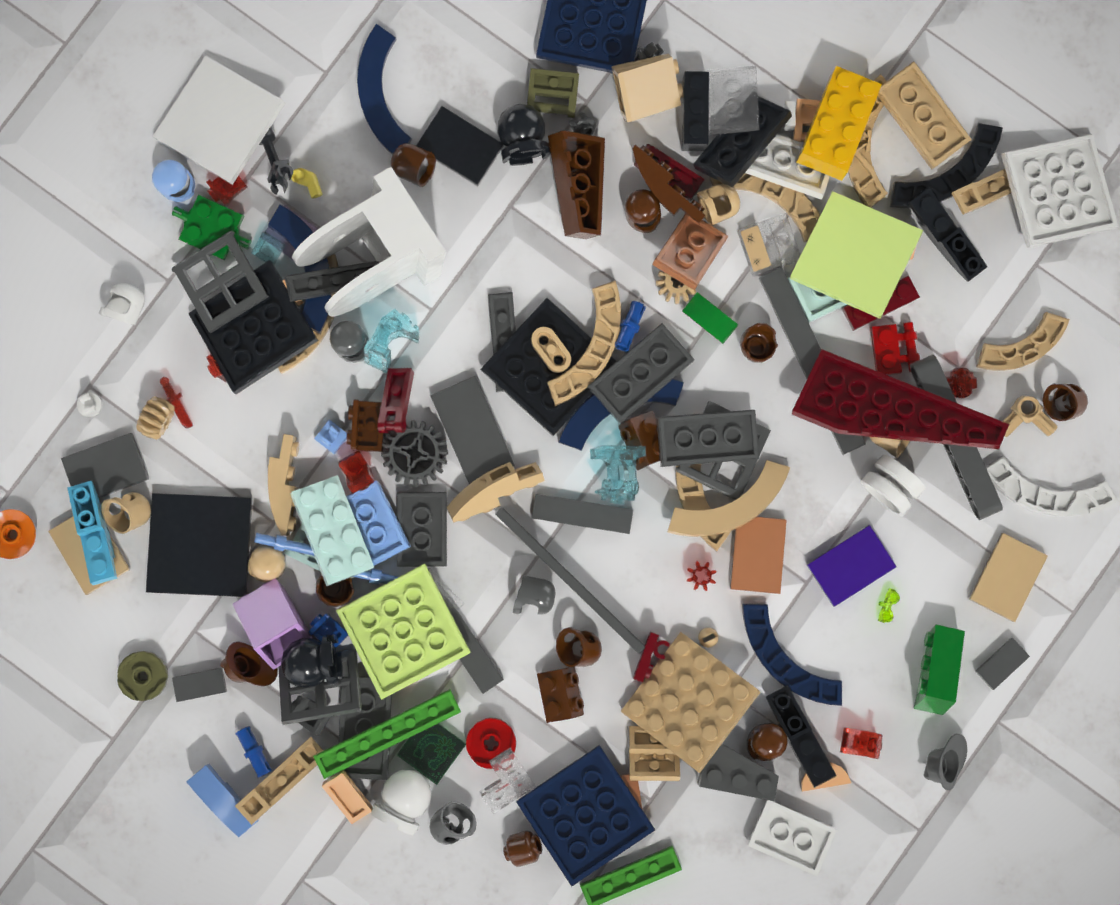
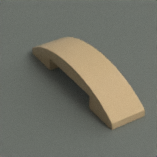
[952,169,1012,215]
[235,737,324,825]

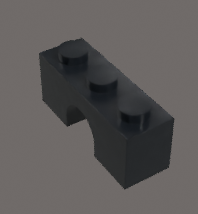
[682,71,709,151]

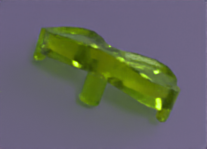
[878,588,900,623]

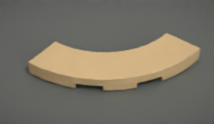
[976,312,1070,371]

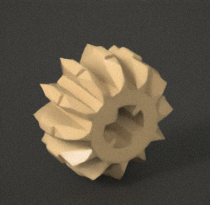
[656,271,696,304]
[136,396,175,440]

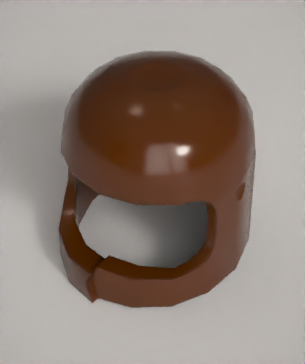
[391,143,436,187]
[625,189,661,233]
[1042,383,1088,421]
[556,627,602,667]
[747,723,788,761]

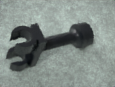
[259,127,293,195]

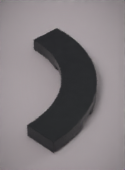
[890,123,1003,208]

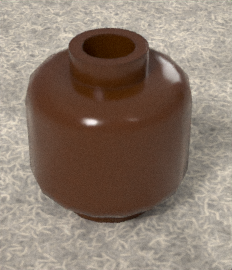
[503,831,543,867]

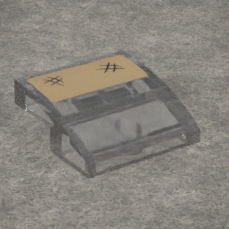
[737,213,800,276]

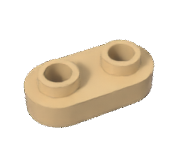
[531,327,571,373]

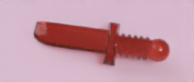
[160,377,193,428]

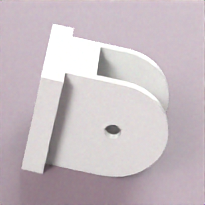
[292,166,446,316]

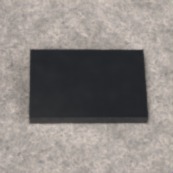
[416,106,504,186]

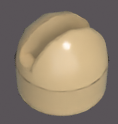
[698,628,719,648]

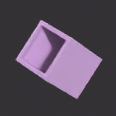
[233,578,313,670]

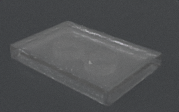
[708,66,759,135]

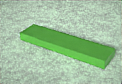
[580,846,682,905]

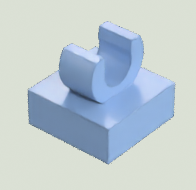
[314,420,347,454]

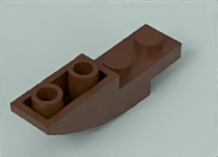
[632,144,706,225]

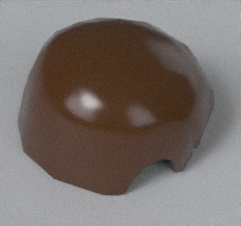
[740,323,778,363]
[316,574,355,607]

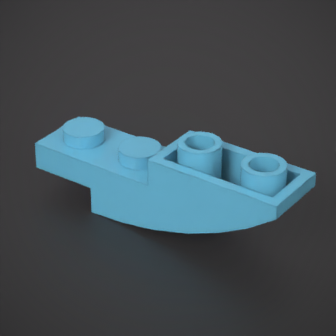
[67,481,117,585]

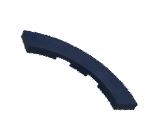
[357,24,412,155]
[268,204,332,335]
[558,379,684,451]
[742,604,842,706]

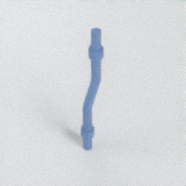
[254,533,398,585]

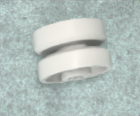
[860,454,925,516]

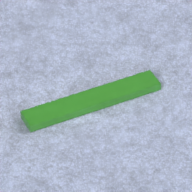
[313,689,461,779]

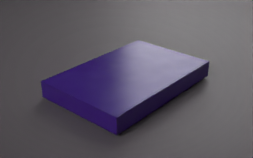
[807,525,897,607]

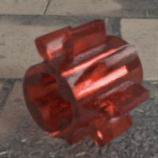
[946,367,977,398]
[686,561,717,591]

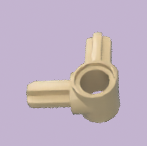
[1003,395,1057,437]

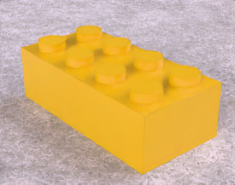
[796,66,882,181]

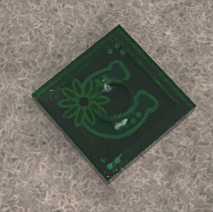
[397,723,466,785]

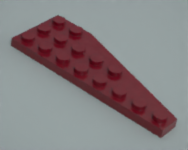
[792,349,1010,449]

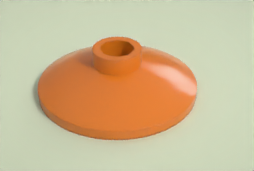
[0,509,36,559]

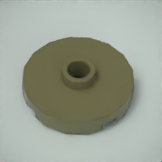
[117,651,168,701]

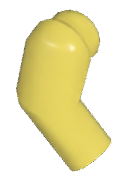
[291,168,323,199]

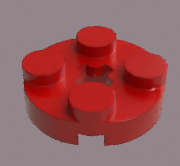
[466,718,516,769]

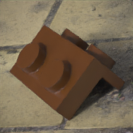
[347,399,384,452]
[618,411,660,470]
[537,667,584,723]

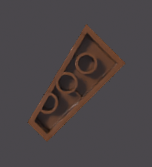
[548,130,605,239]

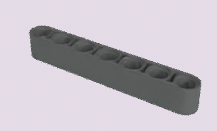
[910,354,1003,520]

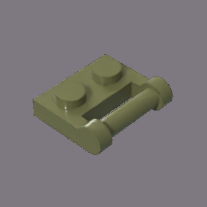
[527,68,579,118]

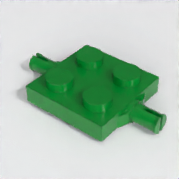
[172,195,252,260]

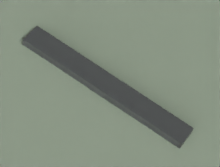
[759,267,866,455]
[495,508,645,654]

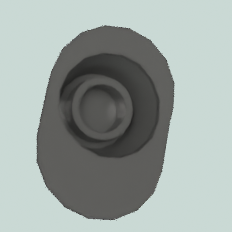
[923,734,968,790]

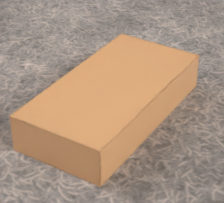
[322,770,373,824]

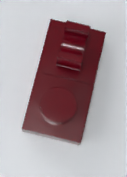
[633,632,670,683]

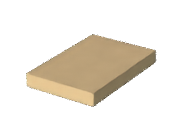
[48,517,130,595]
[969,533,1048,622]

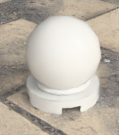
[371,770,431,835]

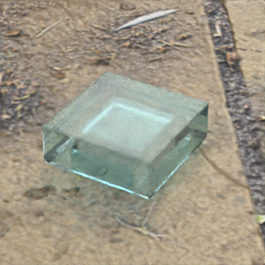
[251,232,285,265]

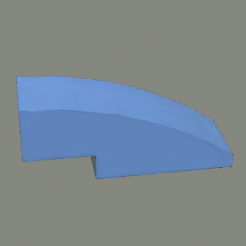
[186,764,259,837]

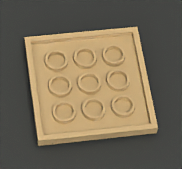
[621,632,760,773]

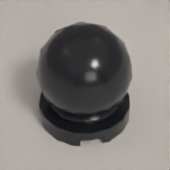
[497,104,551,166]
[281,634,343,688]

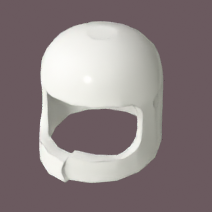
[99,283,145,325]

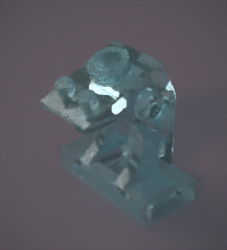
[364,309,419,373]
[590,445,646,504]

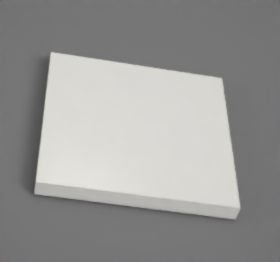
[153,56,286,185]
[1001,134,1118,248]

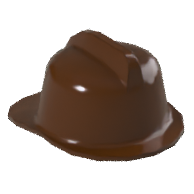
[220,641,278,687]

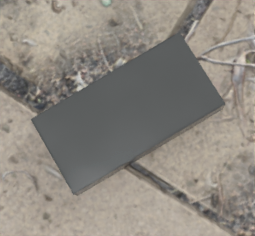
[975,638,1030,690]
[172,668,227,702]

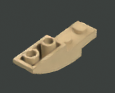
[268,434,300,536]
[447,462,545,523]

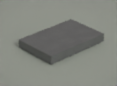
[61,433,149,498]
[397,492,447,567]

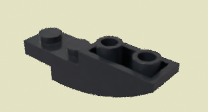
[907,187,988,282]
[766,685,837,788]

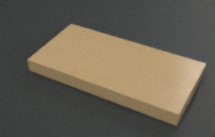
[878,62,972,170]

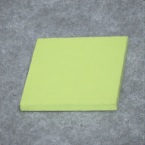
[790,191,923,319]
[336,564,471,700]

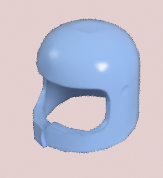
[152,160,195,202]

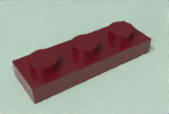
[842,276,920,331]

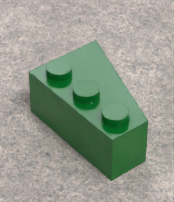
[914,625,965,715]

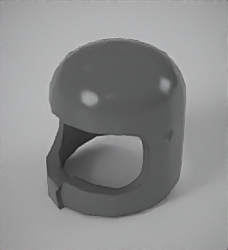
[329,321,370,363]
[512,575,556,615]
[429,802,477,845]

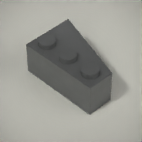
[697,744,779,801]

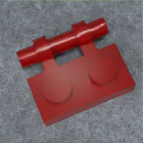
[870,322,920,375]

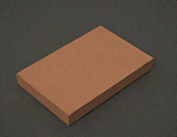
[652,213,728,290]
[730,517,787,594]

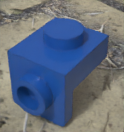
[308,613,349,649]

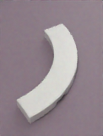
[986,456,1119,516]

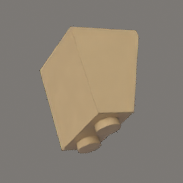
[611,53,684,122]

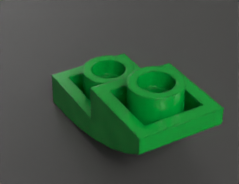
[682,292,738,344]

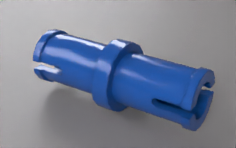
[615,301,646,352]
[235,726,272,778]

